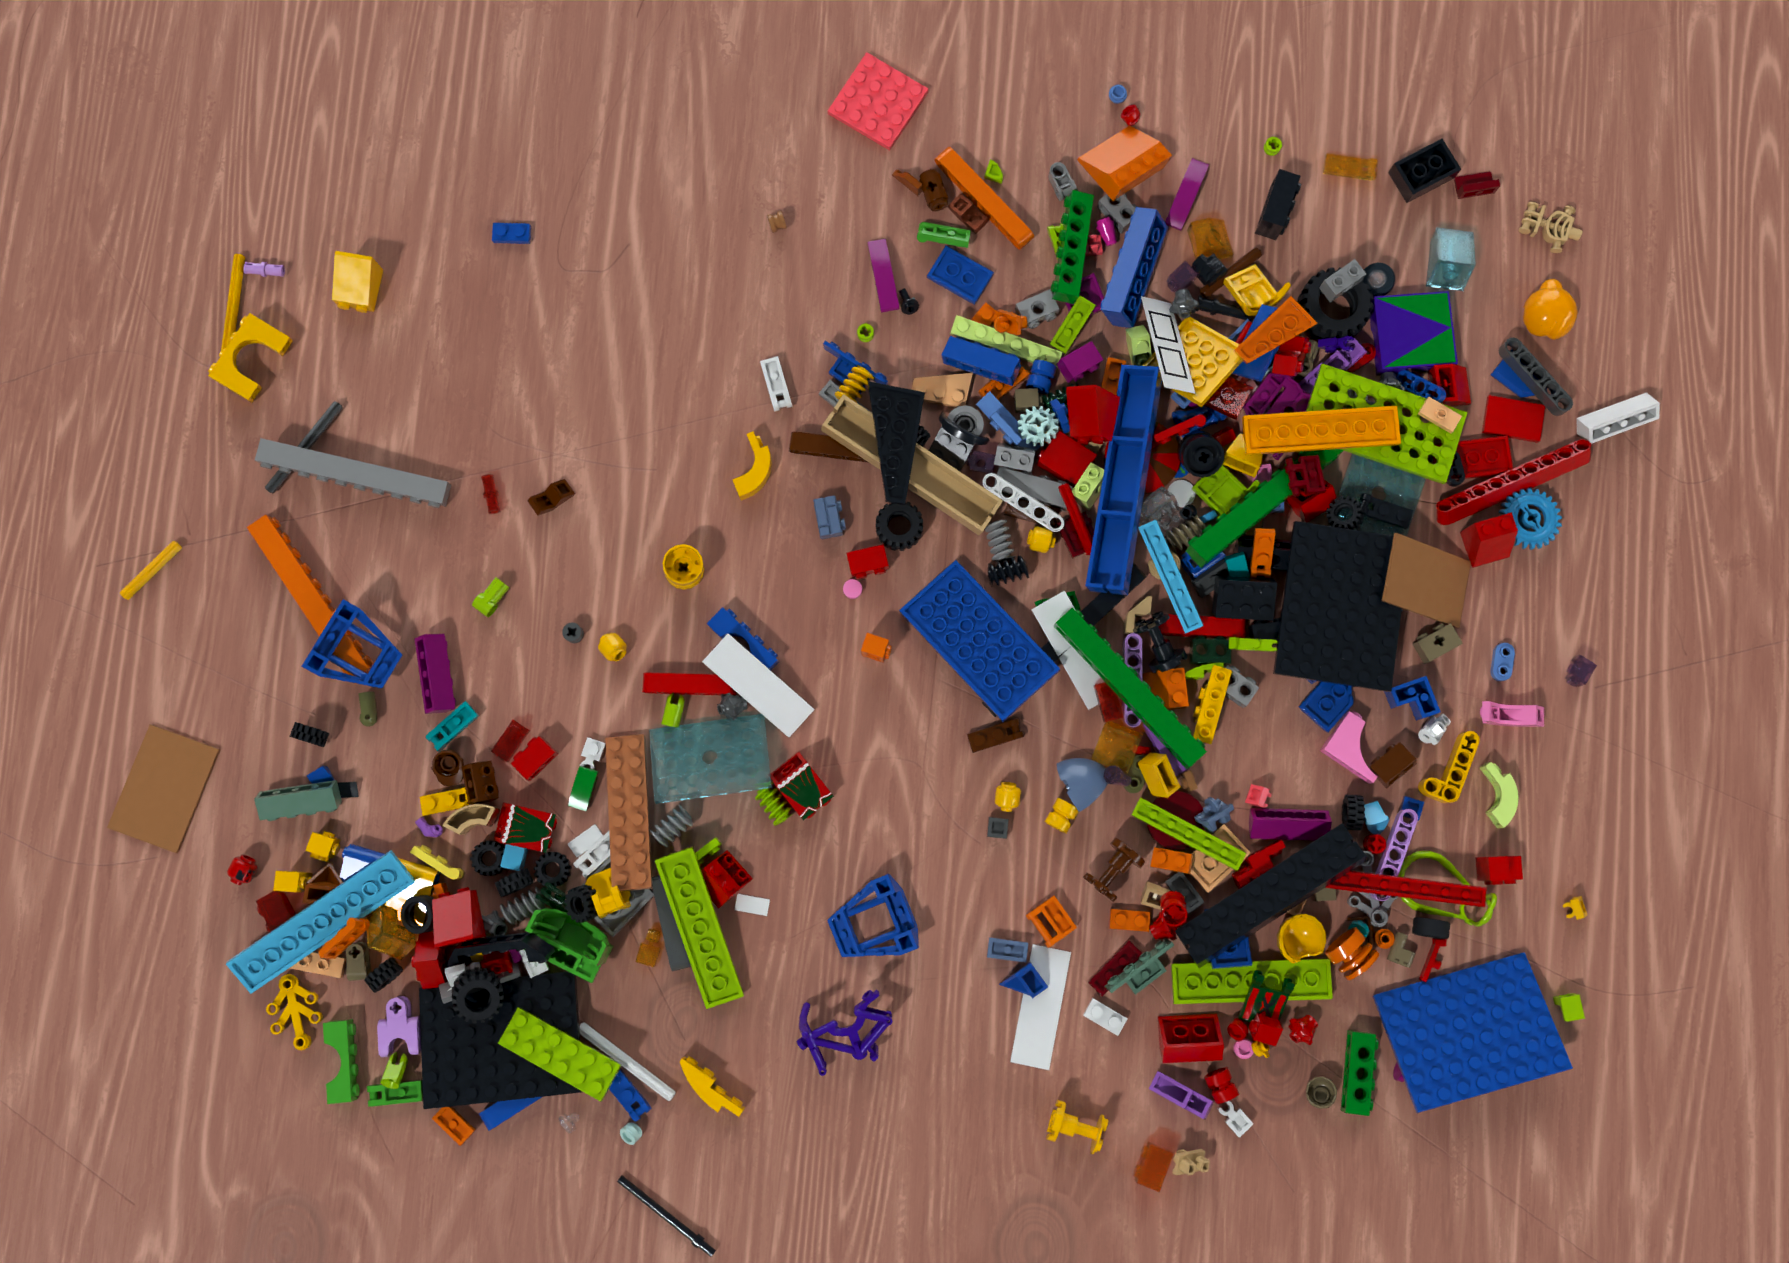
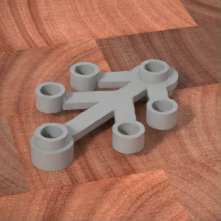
[1347,851,1398,927]

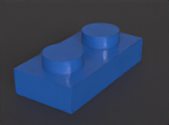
[492,223,531,244]

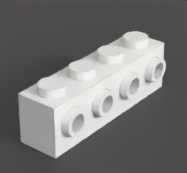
[1576,393,1660,444]

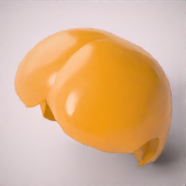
[1523,279,1578,340]

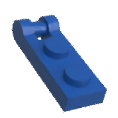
[609,1069,652,1122]

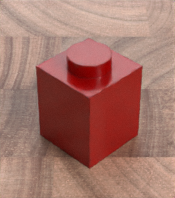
[1249,1013,1283,1047]

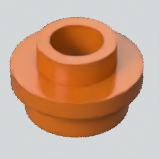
[1374,929,1395,949]

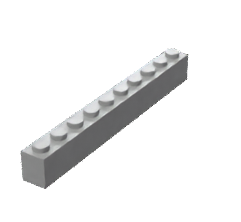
[255,438,451,508]

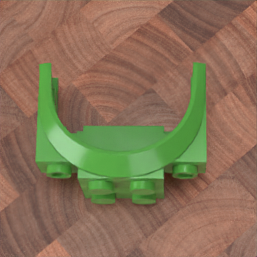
[524,908,613,983]

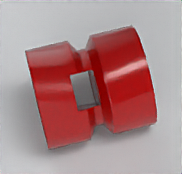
[1160,891,1187,926]
[1204,1067,1240,1104]

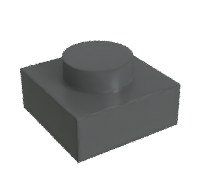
[987,817,1009,839]

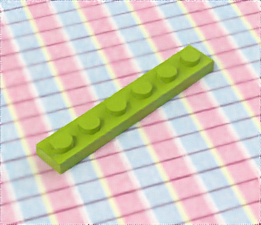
[1131,797,1247,871]

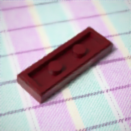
[1088,940,1143,997]

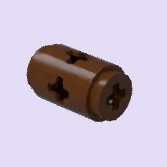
[919,169,949,211]

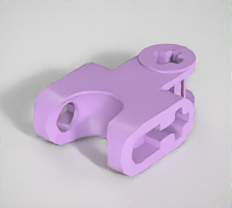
[377,996,421,1058]

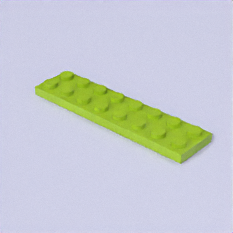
[655,847,744,1009]
[1171,959,1333,1004]

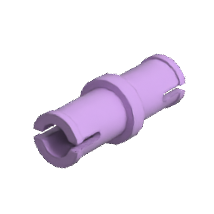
[243,262,285,277]

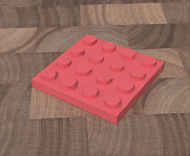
[828,52,928,151]

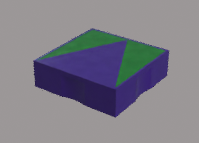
[1370,291,1458,376]

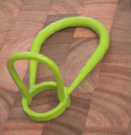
[1398,850,1497,927]

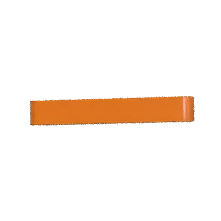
[934,147,1034,250]

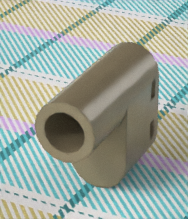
[1387,932,1416,968]

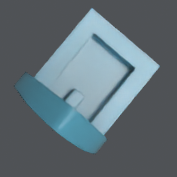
[1364,801,1389,835]

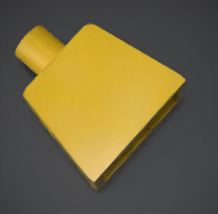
[1223,433,1263,478]

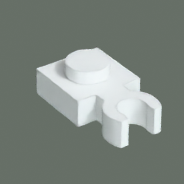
[580,737,606,770]
[445,962,482,987]
[1217,1101,1253,1137]

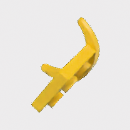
[1223,264,1291,316]

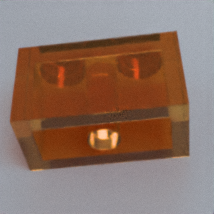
[1133,1142,1174,1192]

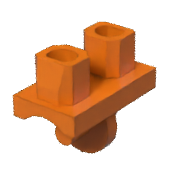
[994,309,1027,336]

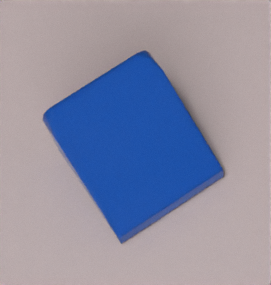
[307,766,335,784]

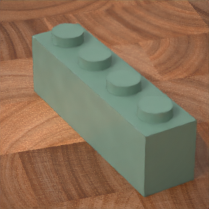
[254,780,342,821]

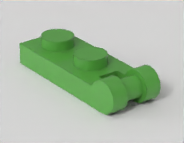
[917,222,971,248]
[367,1080,423,1107]

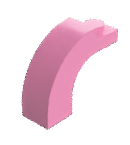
[1480,701,1544,727]

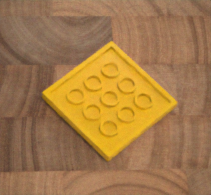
[1143,317,1243,407]

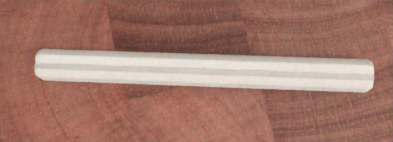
[579,1022,676,1101]

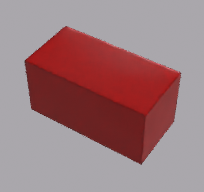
[1212,427,1236,447]

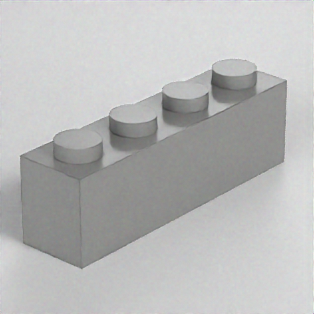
[993,466,1073,512]

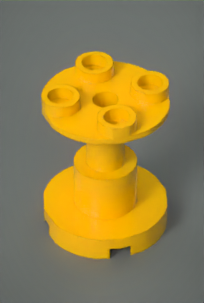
[1046,1100,1108,1154]

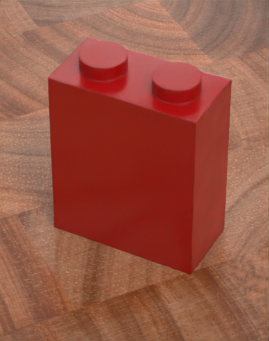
[1037,430,1097,489]

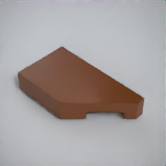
[892,170,922,196]

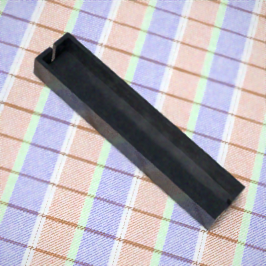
[1175,823,1366,968]

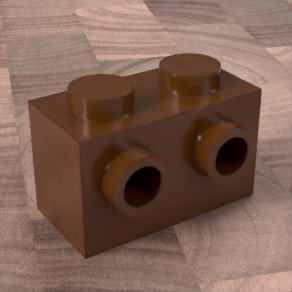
[1370,742,1417,789]
[461,760,499,805]

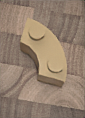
[443,804,501,835]

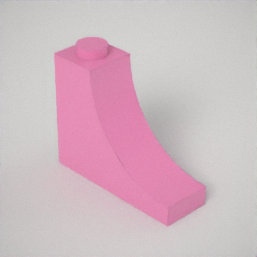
[1320,711,1378,784]

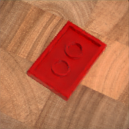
[1482,395,1545,443]

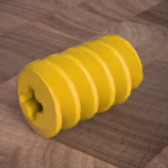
[835,365,874,403]

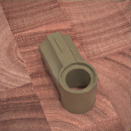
[1294,340,1319,380]

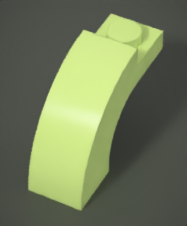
[1479,762,1518,829]

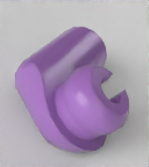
[415,817,443,838]

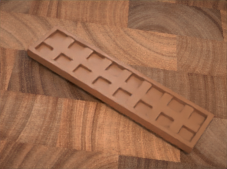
[605,734,653,892]

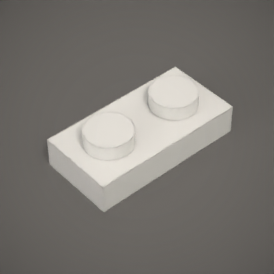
[1083,998,1127,1036]

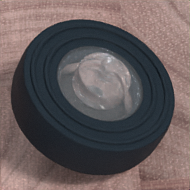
[1362,262,1395,297]

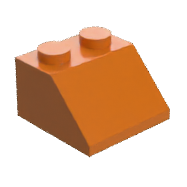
[1143,668,1189,710]

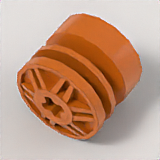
[1324,927,1379,980]

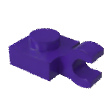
[1318,336,1354,353]

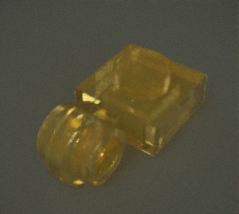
[635,928,661,967]

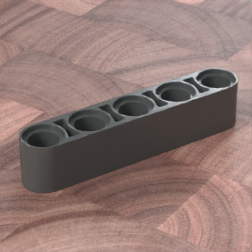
[1498,337,1573,416]
[652,875,691,972]

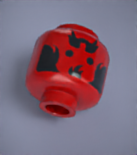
[227,855,258,885]

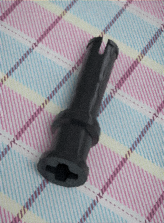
[1195,295,1252,321]

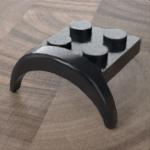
[928,412,990,472]

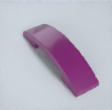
[1165,158,1209,231]

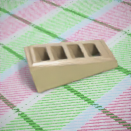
[1141,882,1185,910]

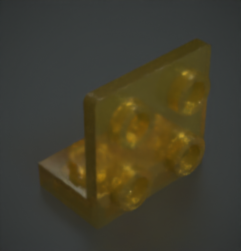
[1092,720,1143,774]

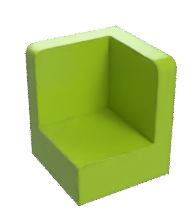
[1553,993,1585,1022]

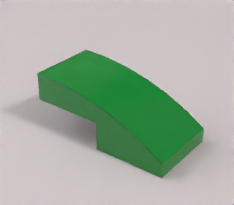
[568,766,598,811]

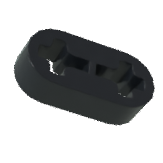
[1446,451,1465,487]

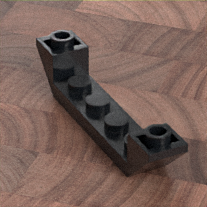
[444,932,555,970]

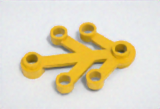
[266,974,323,1050]

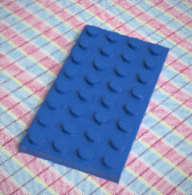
[899,560,1060,722]

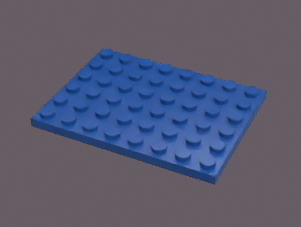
[1373,952,1573,1113]

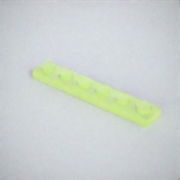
[950,315,1063,370]

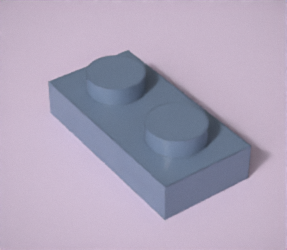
[987,937,1028,963]

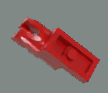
[1232,840,1286,889]

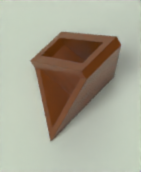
[302,861,343,904]

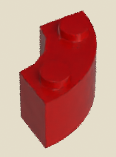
[1272,336,1311,376]

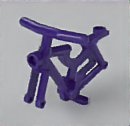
[796,990,893,1076]

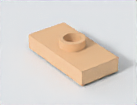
[1418,397,1462,433]

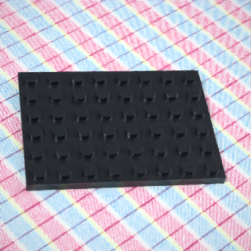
[1273,521,1402,692]
[419,972,582,1109]

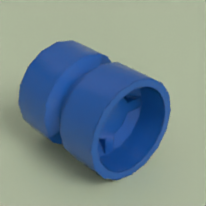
[1026,360,1057,394]

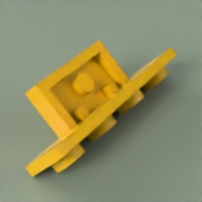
[1193,665,1232,744]

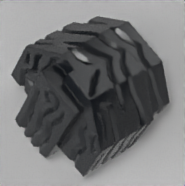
[1191,253,1228,287]

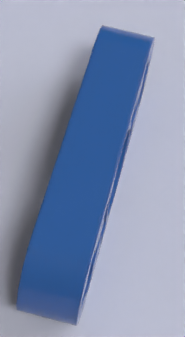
[1396,370,1446,403]

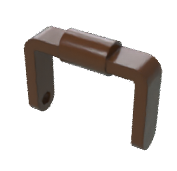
[1347,916,1374,946]

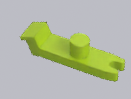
[1229,637,1278,652]

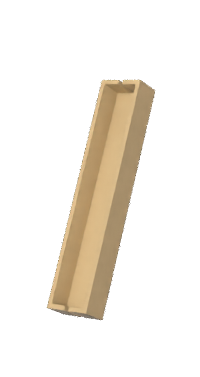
[821,394,1003,535]

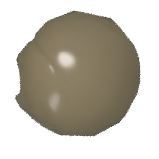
[1306,1076,1337,1109]

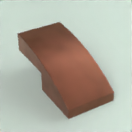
[948,193,989,234]

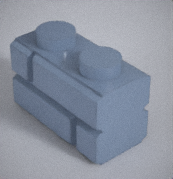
[813,496,846,540]

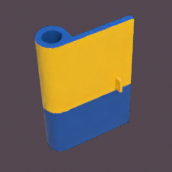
[340,844,441,926]

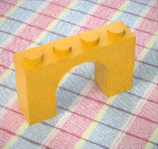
[208,313,293,403]

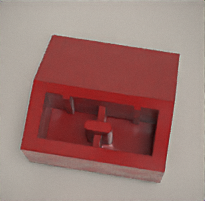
[1428,364,1471,406]
[701,850,753,909]

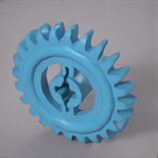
[1498,488,1562,550]

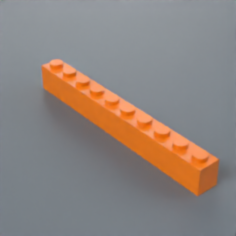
[247,514,373,684]

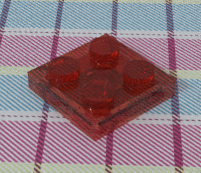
[1204,376,1254,420]

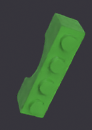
[323,1019,360,1104]

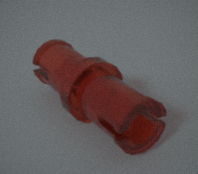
[481,474,500,514]

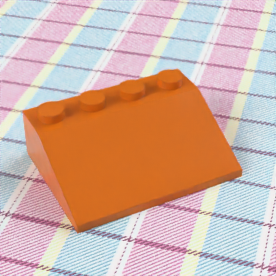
[1077,126,1172,201]

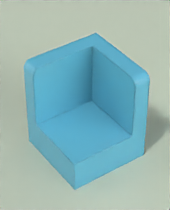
[500,844,529,871]

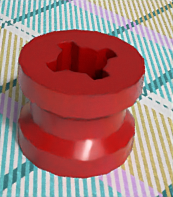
[1363,834,1386,854]

